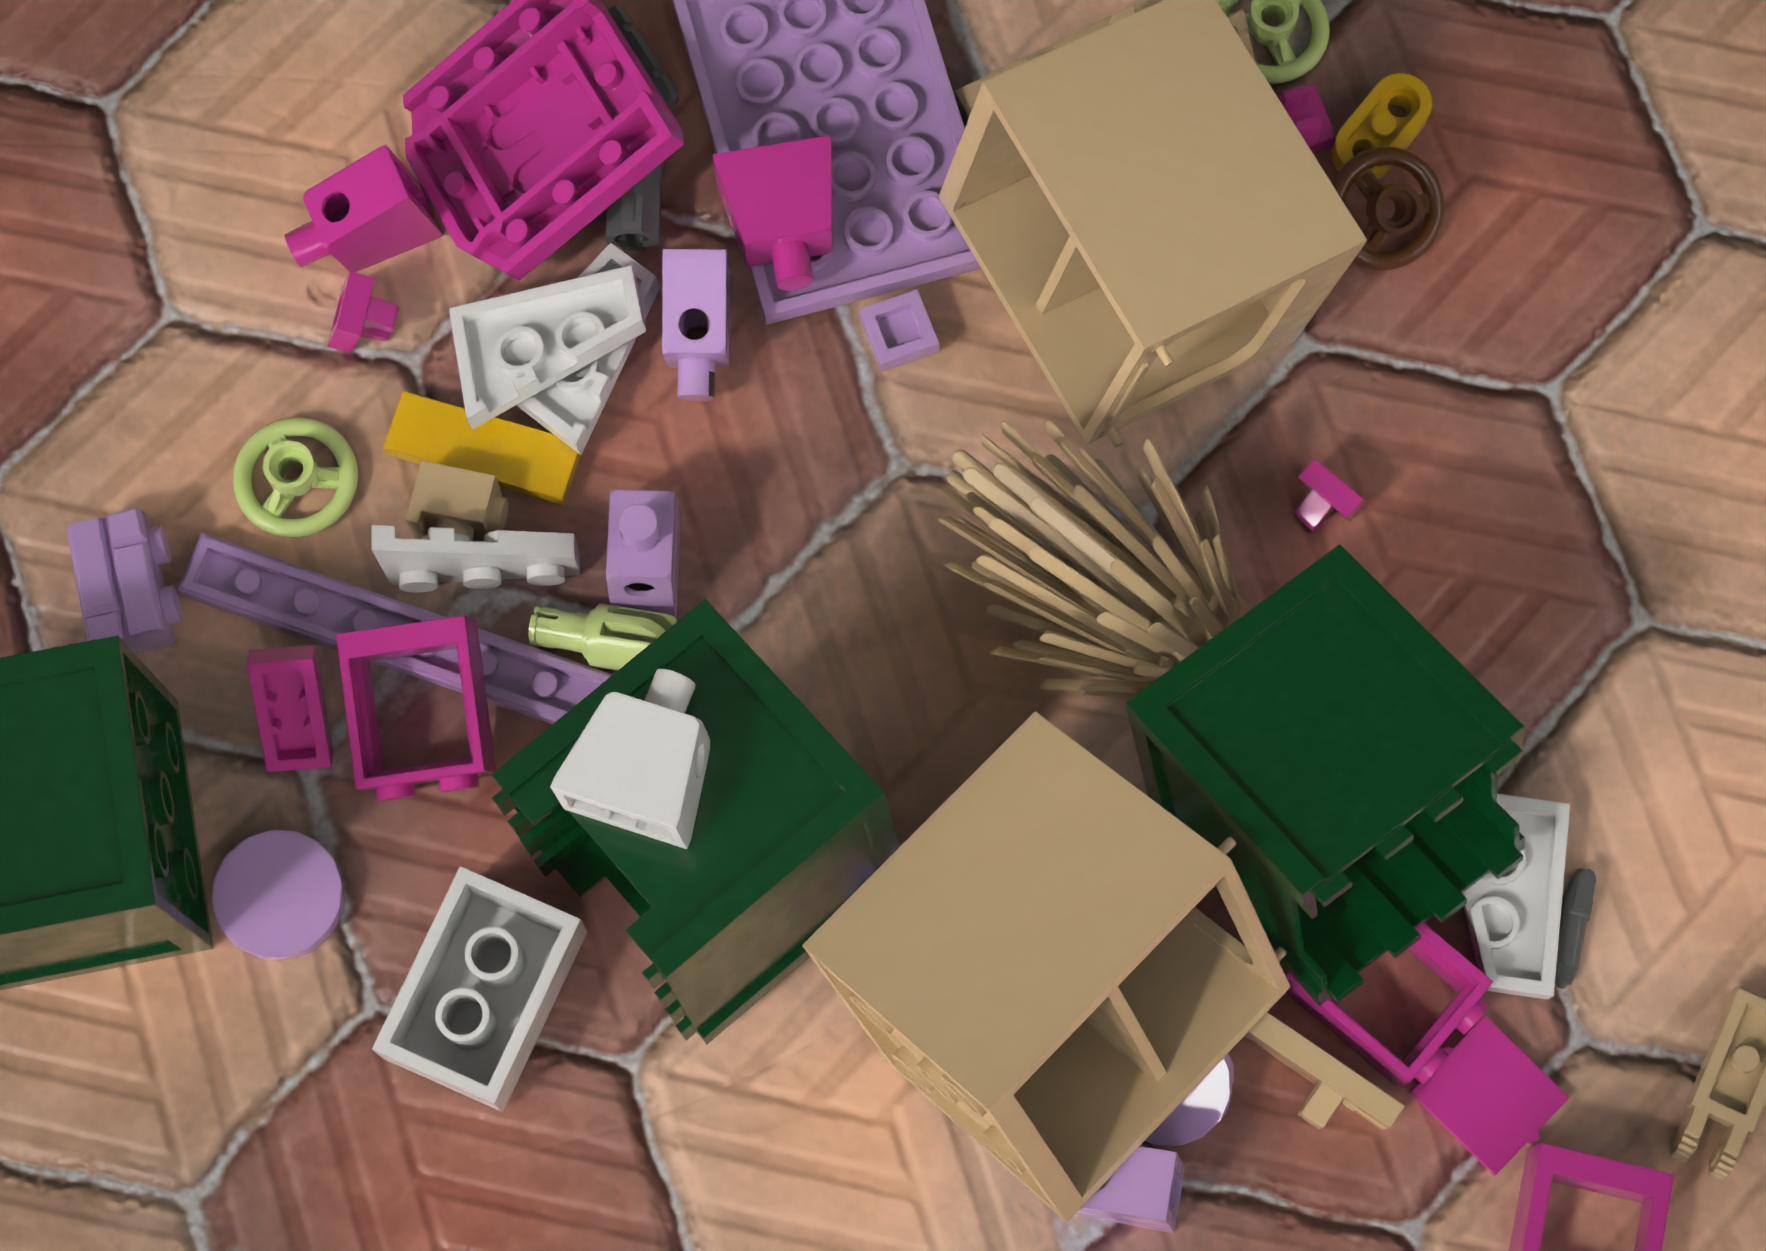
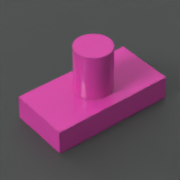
[246,645,334,772]

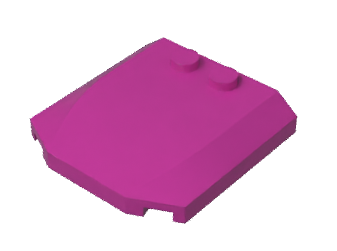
[403,0,685,281]

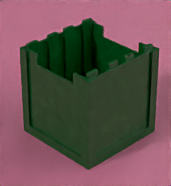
[1125,544,1525,1006]
[491,599,899,1045]
[0,635,214,990]

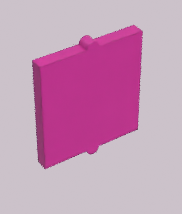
[1409,1016,1569,1176]

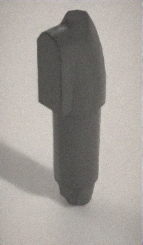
[1555,868,1596,989]

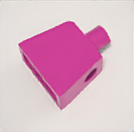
[713,135,832,291]
[284,144,444,272]

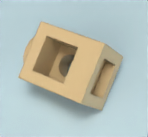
[406,461,509,541]

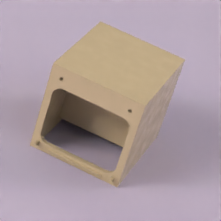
[939,0,1367,448]
[802,711,1290,1222]

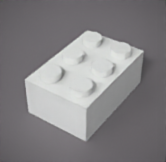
[372,866,587,1112]

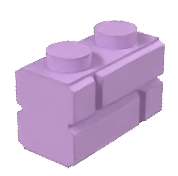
[66,509,183,654]

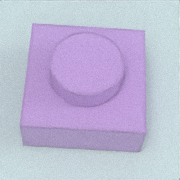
[859,289,939,372]

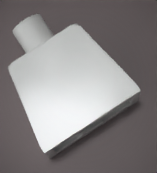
[550,669,710,849]

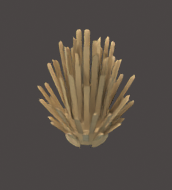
[937,420,1252,696]

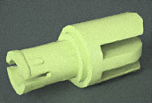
[528,603,677,671]

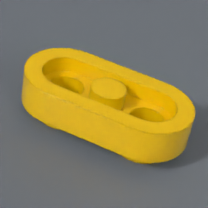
[1332,73,1432,179]

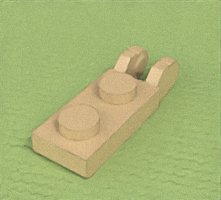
[1669,985,1766,1181]

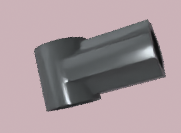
[605,161,665,251]

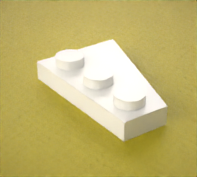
[516,243,660,455]
[449,265,647,429]
[371,525,580,593]
[1462,794,1570,1000]

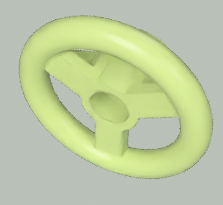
[1217,0,1330,84]
[233,417,358,538]

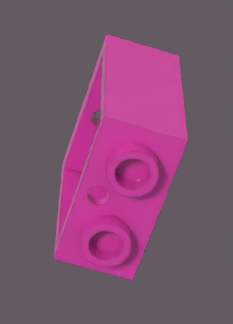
[336,616,496,801]
[1286,923,1493,1089]
[1509,1143,1674,1251]

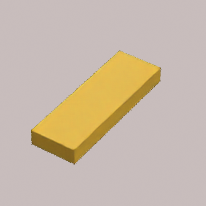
[383,391,581,506]

